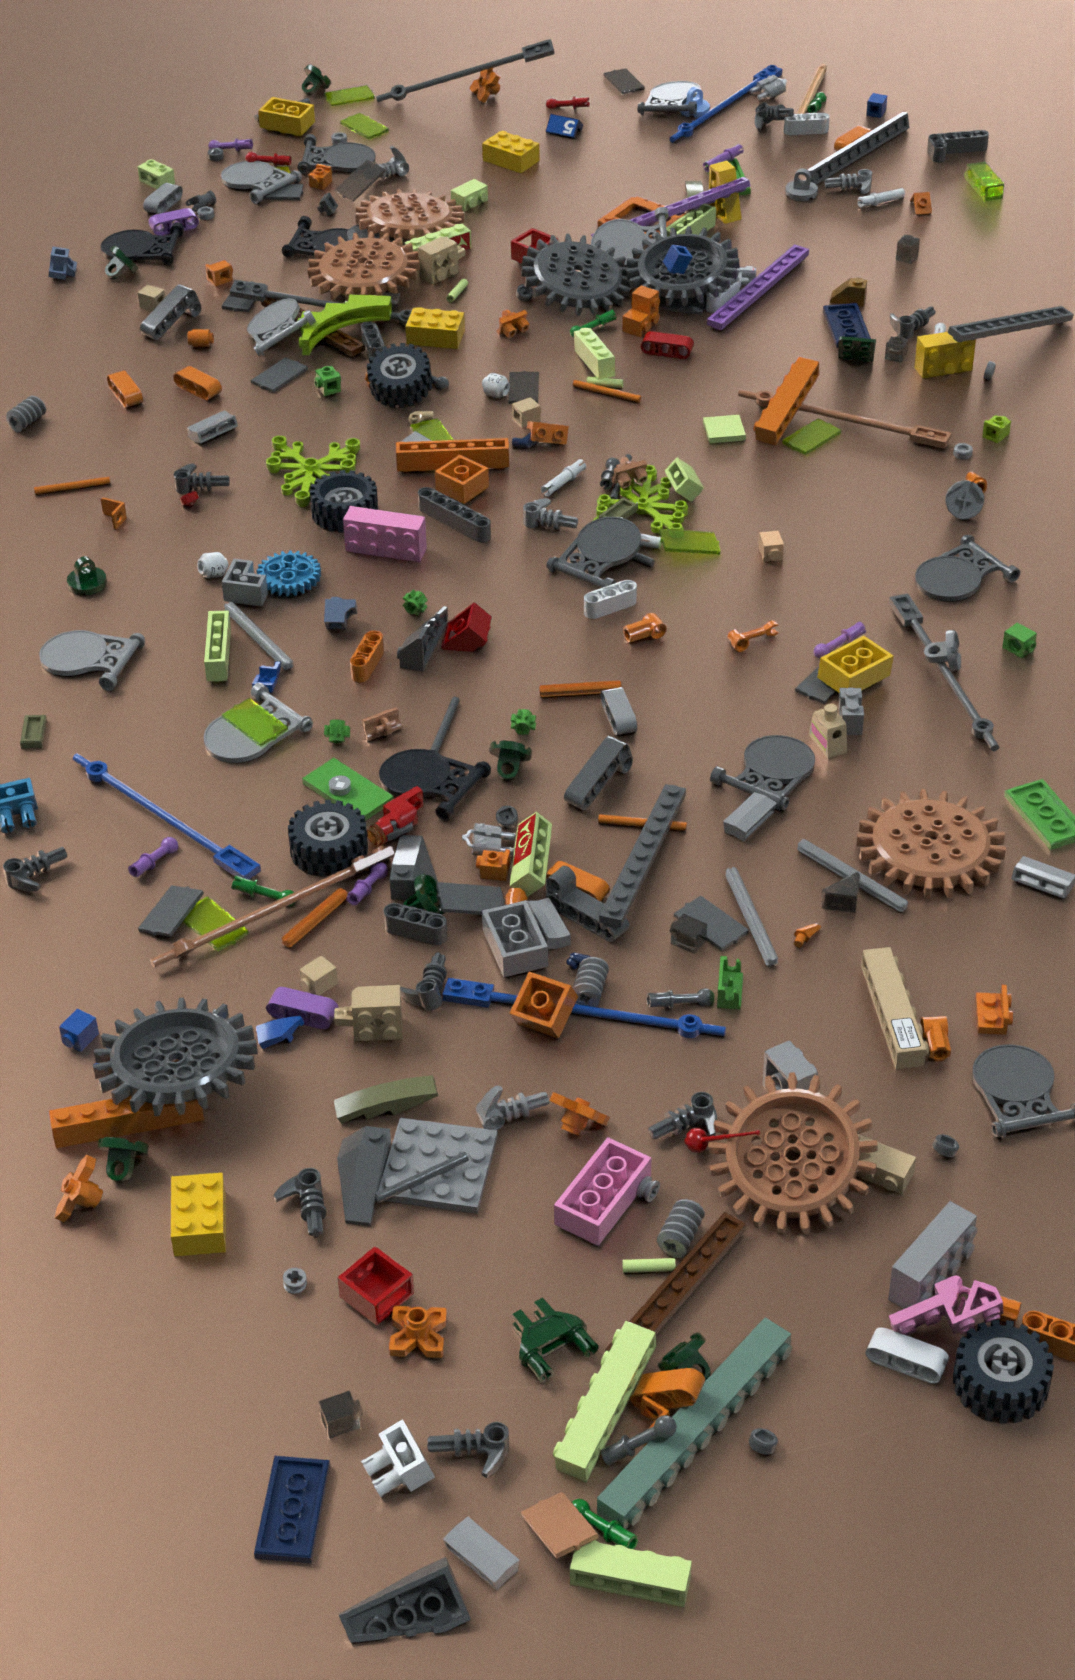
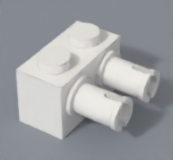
[361,1419,435,1497]

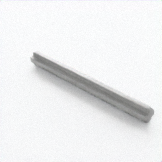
[224,602,294,670]
[797,839,908,912]
[725,867,778,967]

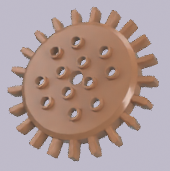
[355,189,464,240]
[307,232,420,301]
[856,789,1006,899]
[708,1072,878,1235]

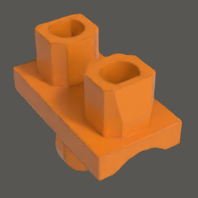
[496,309,530,338]

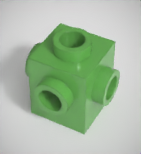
[314,366,341,396]

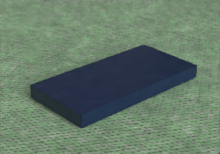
[823,303,871,348]
[254,1455,330,1564]

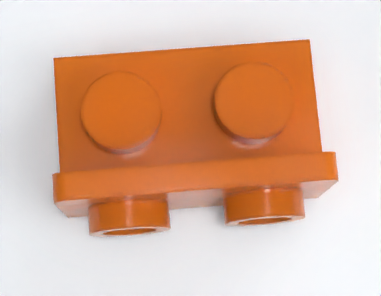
[527,421,569,444]
[975,984,1013,1035]

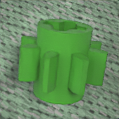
[402,589,428,616]
[510,709,536,735]
[324,719,350,743]

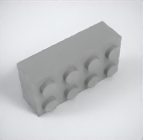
[888,1201,978,1309]

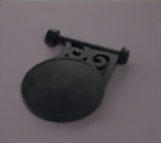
[282,216,349,257]
[101,222,184,265]
[379,749,491,821]

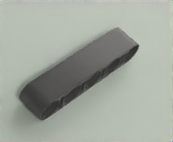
[418,487,491,543]

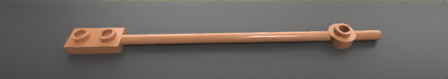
[738,389,951,449]
[150,846,395,968]

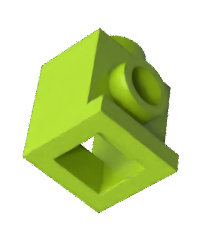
[982,415,1011,443]

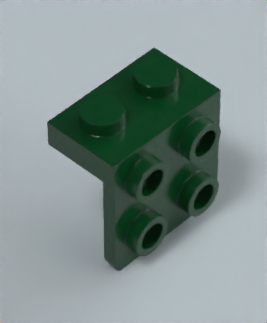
[838,336,876,362]

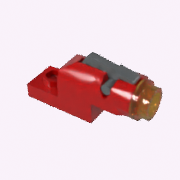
[367,786,424,845]

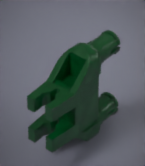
[512,1297,599,1383]

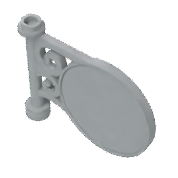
[221,161,302,204]
[591,207,669,267]
[247,298,317,356]
[39,630,145,691]
[204,683,313,763]

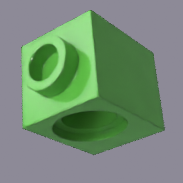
[1002,622,1037,658]

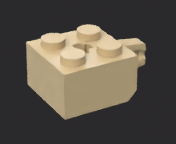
[418,237,465,285]
[334,985,403,1041]

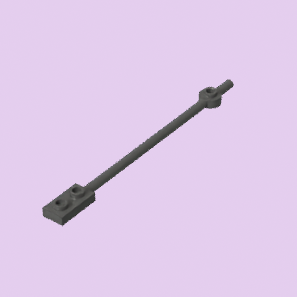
[376,39,555,102]
[230,280,412,327]
[889,593,999,751]

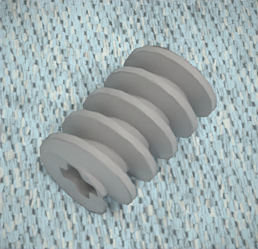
[6,395,46,432]
[573,957,609,1007]
[657,1199,705,1258]

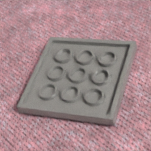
[378,1118,498,1214]

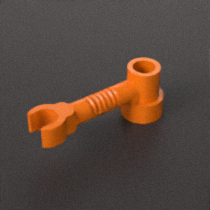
[727,620,778,652]

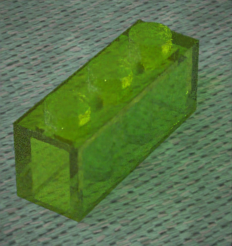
[964,161,1004,202]

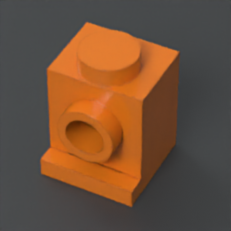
[308,164,332,190]
[205,260,233,287]
[476,849,510,881]

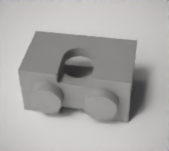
[838,688,864,735]

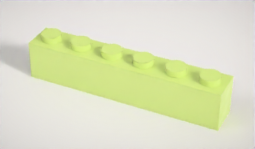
[553,1321,656,1482]

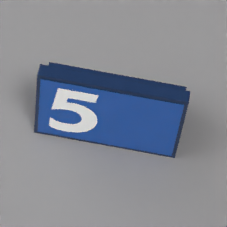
[545,114,583,139]

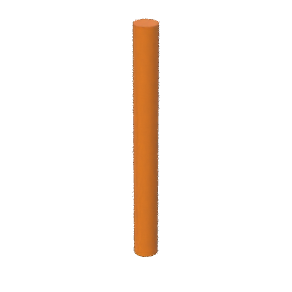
[573,380,642,403]
[34,476,111,495]
[598,814,687,831]

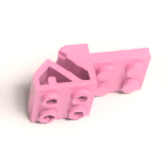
[889,1276,1003,1336]

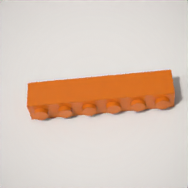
[753,357,819,445]
[396,438,509,472]
[49,1096,204,1148]

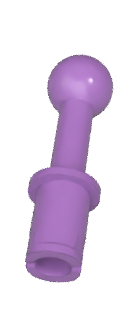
[208,138,253,151]
[814,621,866,658]
[128,837,178,877]
[347,862,388,905]

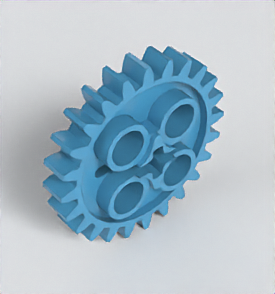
[257,550,321,596]

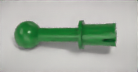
[807,92,827,113]
[570,309,617,337]
[231,875,296,907]
[571,1499,638,1550]

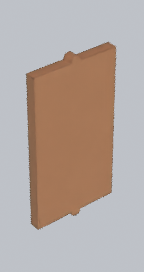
[521,1492,599,1559]

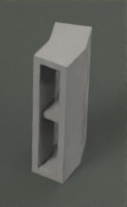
[187,410,238,443]
[723,792,777,842]
[1011,856,1075,898]
[527,898,571,949]
[443,1517,519,1590]

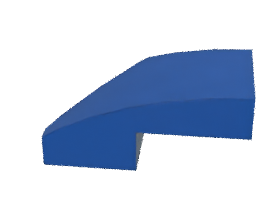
[252,661,281,693]
[256,1016,304,1049]

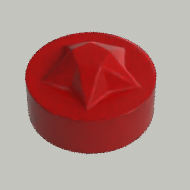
[179,491,199,506]

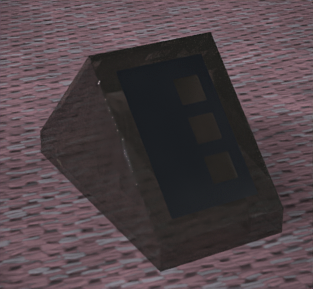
[821,872,860,913]

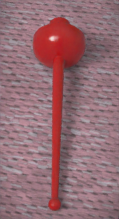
[685,1128,760,1153]

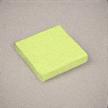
[703,415,746,443]

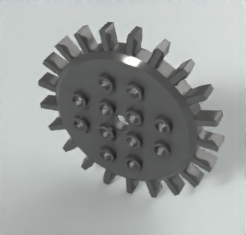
[626,226,740,306]
[521,234,631,316]
[93,998,258,1116]

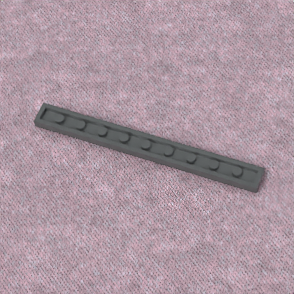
[808,112,910,185]
[947,306,1074,342]
[599,784,686,927]

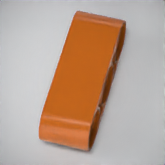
[834,125,872,151]
[173,366,222,401]
[107,370,143,408]
[350,631,384,683]
[545,861,610,902]
[1022,1311,1075,1362]
[631,1368,705,1411]

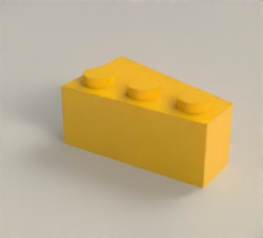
[708,160,742,224]

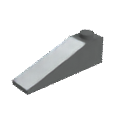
[397,606,448,672]
[390,835,438,900]
[337,1126,391,1226]
[339,1557,471,1643]

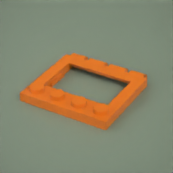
[597,196,686,233]

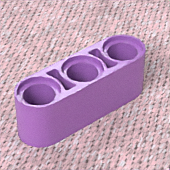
[148,208,199,236]
[266,987,339,1029]

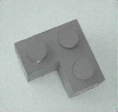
[222,559,268,606]

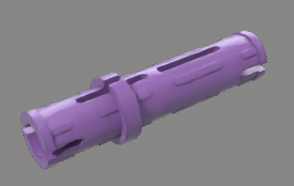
[703,144,744,172]

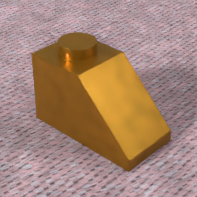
[830,277,868,307]

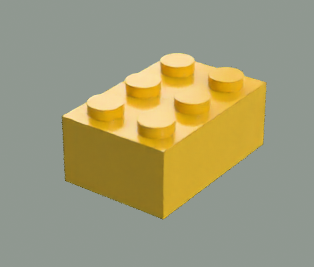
[258,97,315,136]
[482,131,540,173]
[405,307,465,349]
[914,332,976,378]
[817,636,894,692]
[171,1172,226,1257]

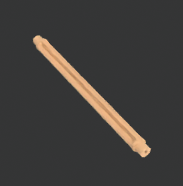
[796,64,827,114]

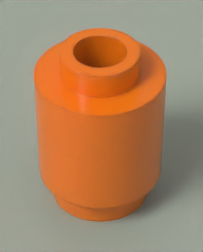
[187,329,214,347]

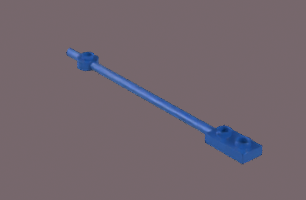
[669,65,783,143]
[73,753,261,880]
[442,978,726,1038]

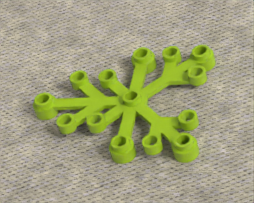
[266,436,360,507]
[593,465,688,540]

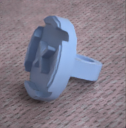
[679,87,710,118]

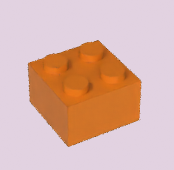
[435,455,489,504]
[509,972,578,1039]

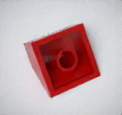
[441,602,492,652]

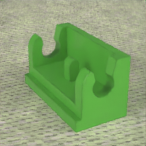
[717,956,743,1010]

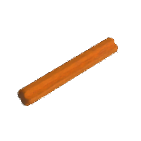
[539,680,622,697]
[281,888,347,948]

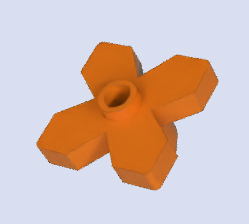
[469,68,501,103]
[549,1092,610,1136]
[54,1155,103,1222]
[389,1306,447,1358]

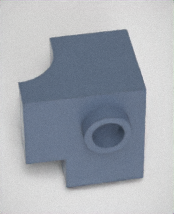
[48,246,77,280]
[324,597,358,629]

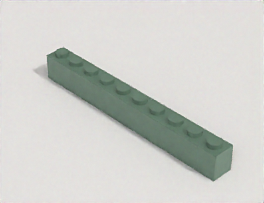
[597,1317,792,1530]

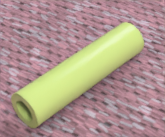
[446,279,468,303]
[587,376,623,388]
[622,1258,676,1273]

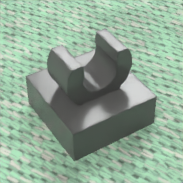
[317,192,338,216]

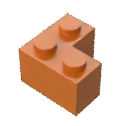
[622,285,660,337]

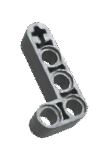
[927,130,989,163]
[140,284,202,340]
[564,736,633,810]
[546,866,630,942]

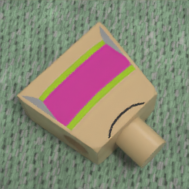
[809,704,847,759]

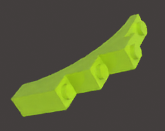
[298,294,392,355]

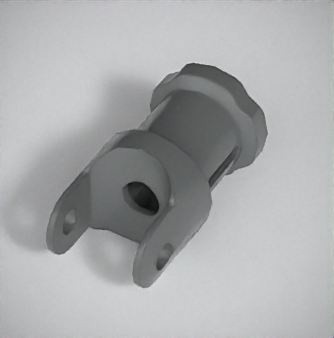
[185,190,217,212]

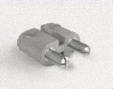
[750,75,787,100]
[462,823,516,856]

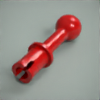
[546,96,590,109]
[245,152,292,166]

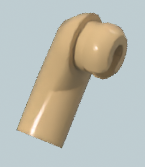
[408,411,433,425]

